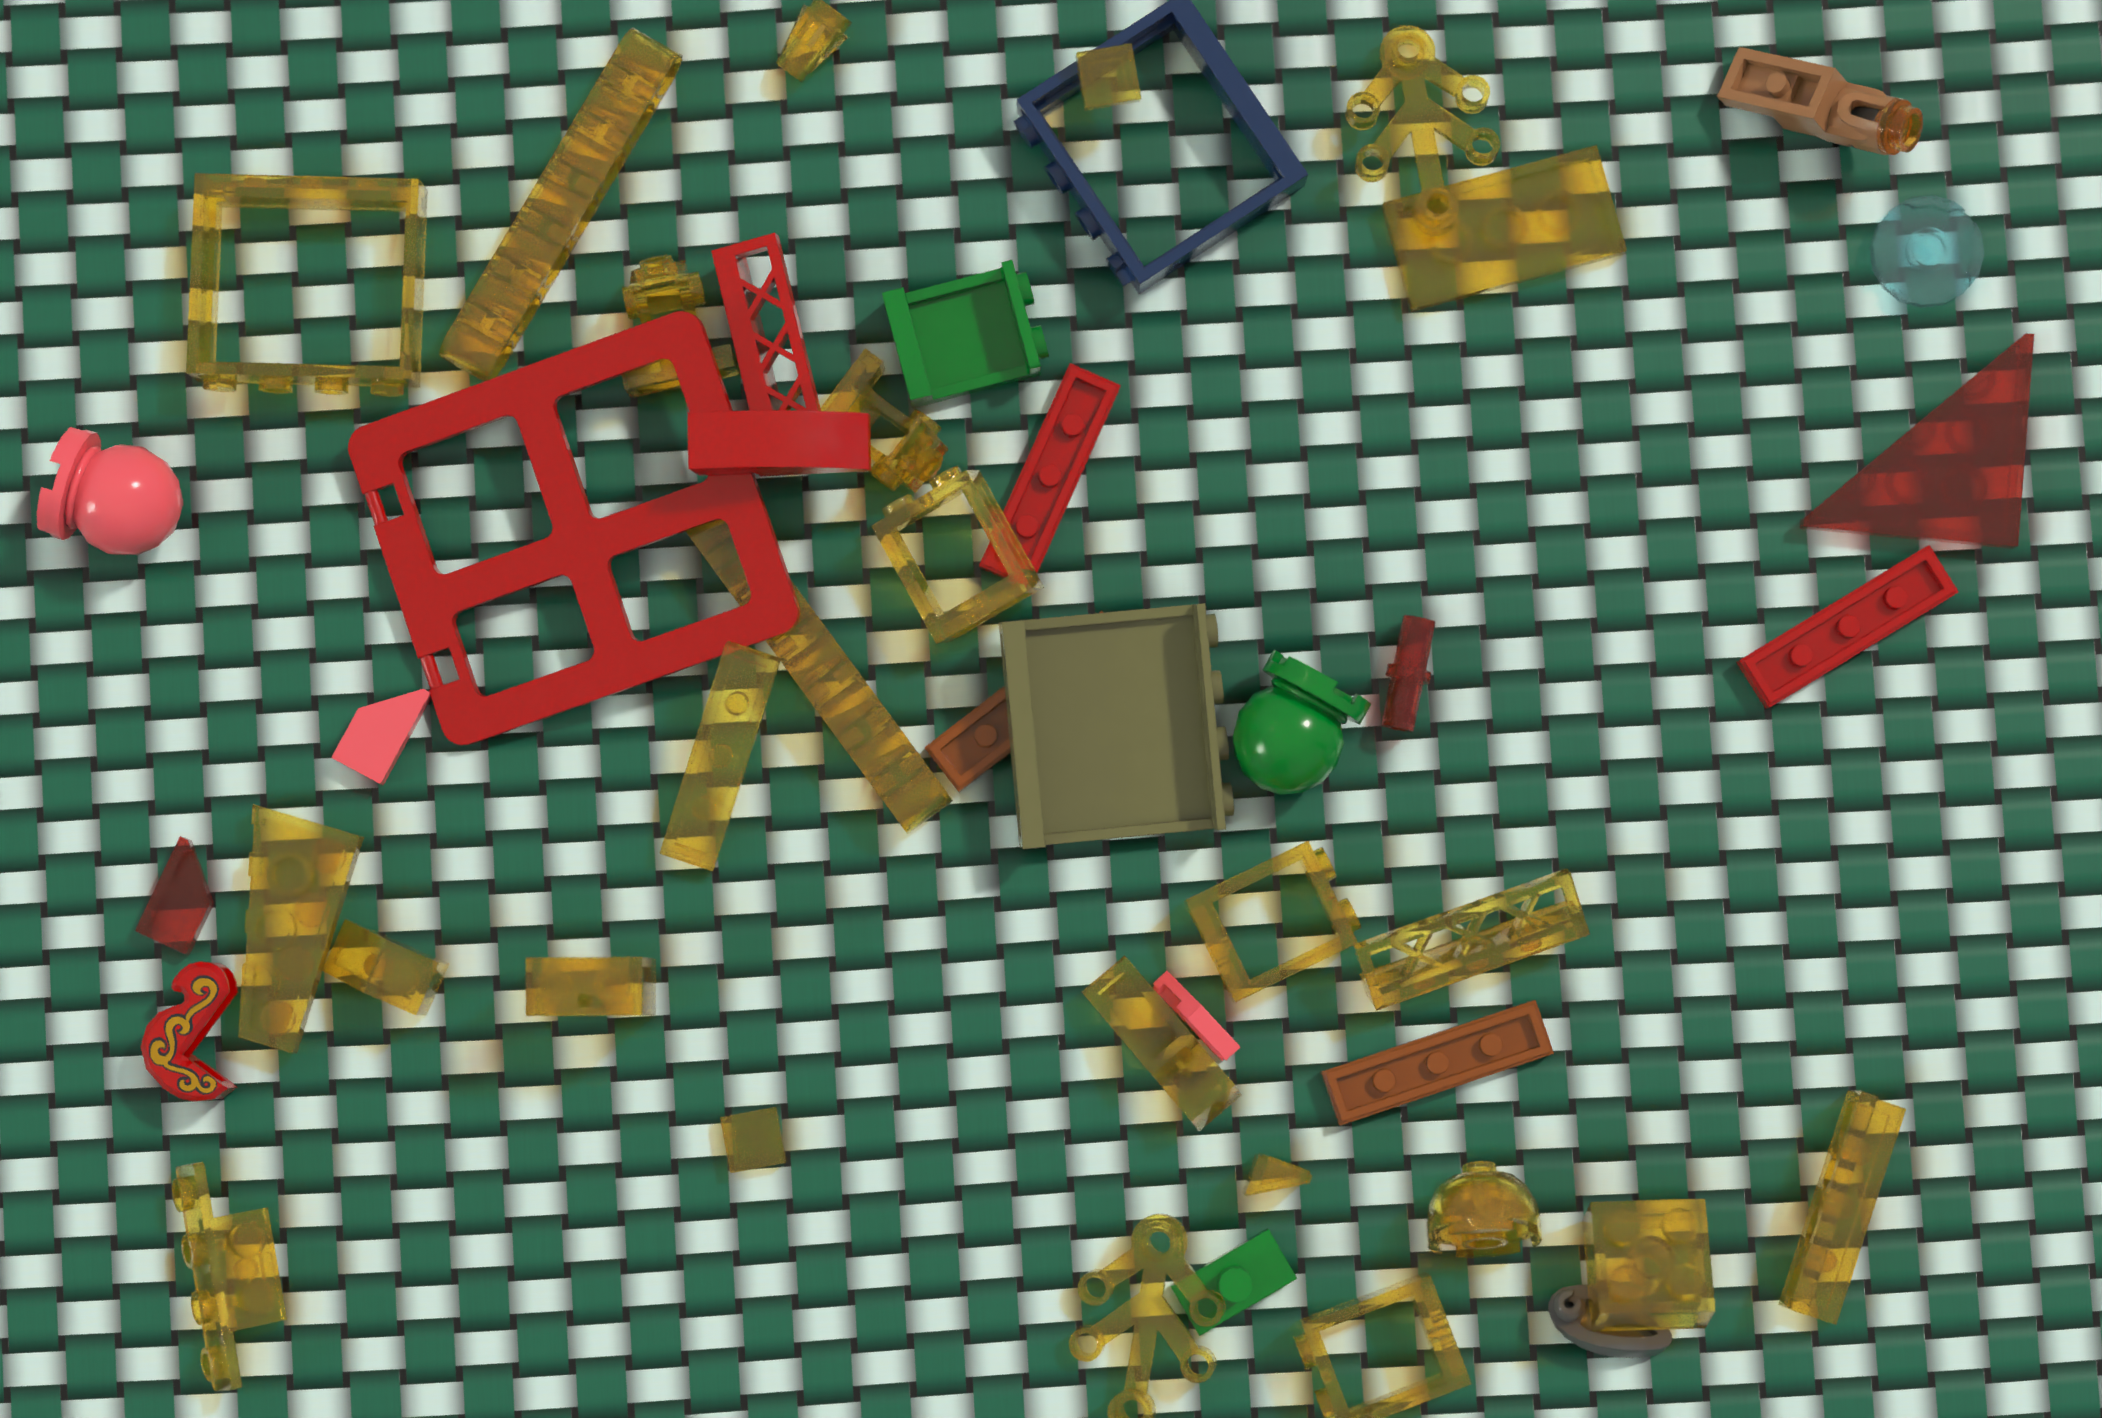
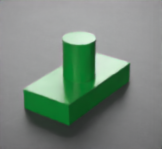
[1170,1228,1297,1336]

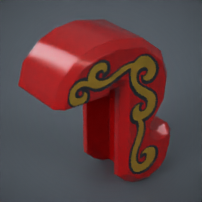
[141,961,238,1102]

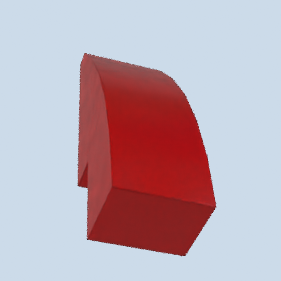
[688,410,871,476]

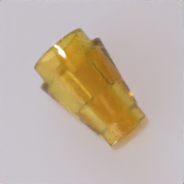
[775,0,852,82]

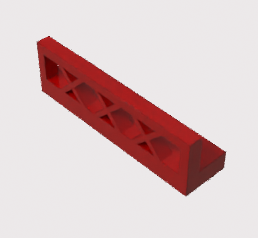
[711,232,821,411]

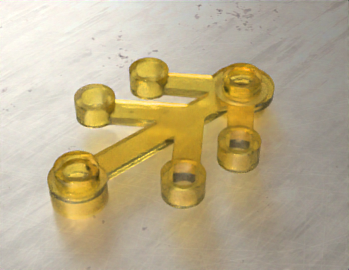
[1345,26,1500,236]
[1069,1214,1226,1418]

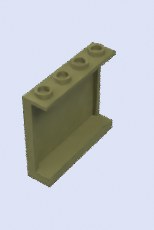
[999,603,1234,849]

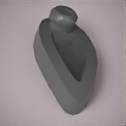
[1548,1285,1672,1358]

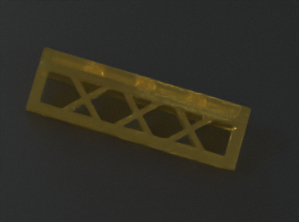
[1353,868,1590,1011]
[1778,1090,1906,1325]

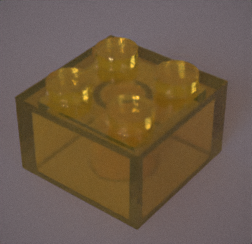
[1582,1199,1716,1331]

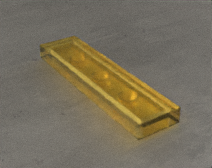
[659,641,782,871]

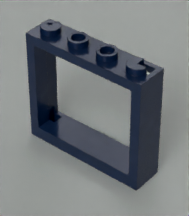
[1014,0,1308,294]

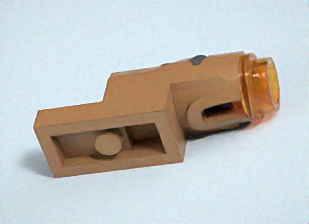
[1717,47,1923,155]

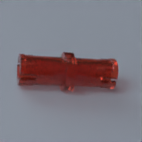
[1381,615,1436,732]

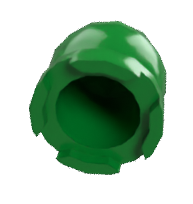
[1233,650,1371,795]

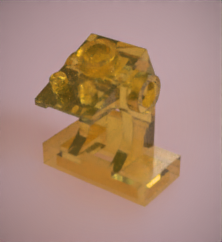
[622,255,739,398]
[821,348,949,494]

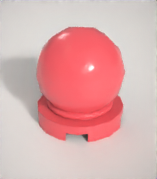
[37,427,183,555]

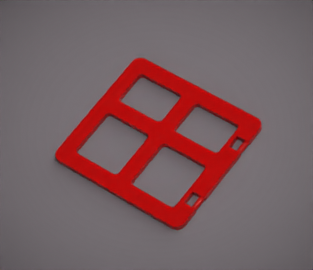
[348,311,800,745]

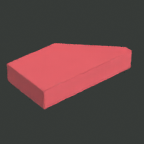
[331,689,431,785]
[1153,971,1240,1060]

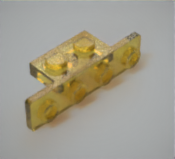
[172,1162,287,1391]

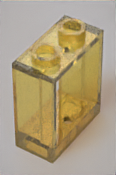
[871,466,1044,644]
[1184,841,1361,1003]
[526,957,656,1016]
[1294,1272,1472,1418]

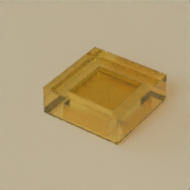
[1075,43,1141,111]
[720,1106,787,1173]

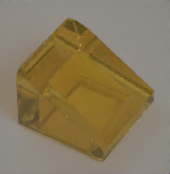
[1243,1152,1312,1196]

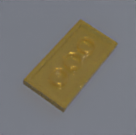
[1381,145,1627,312]

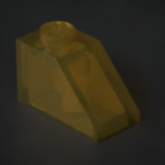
[322,919,449,1015]

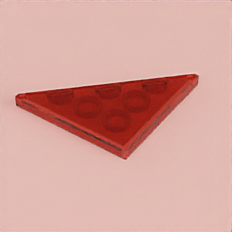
[1800,333,2034,549]

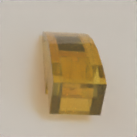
[1082,955,1242,1131]

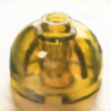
[1426,1161,1542,1258]

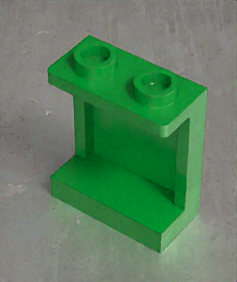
[882,260,1049,409]

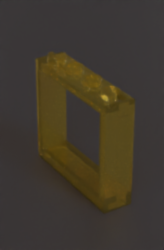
[186,173,428,396]

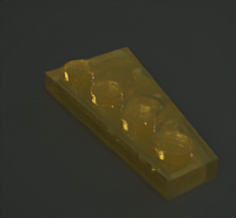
[238,804,364,1053]

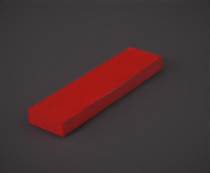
[979,363,1121,590]
[1736,545,1959,709]

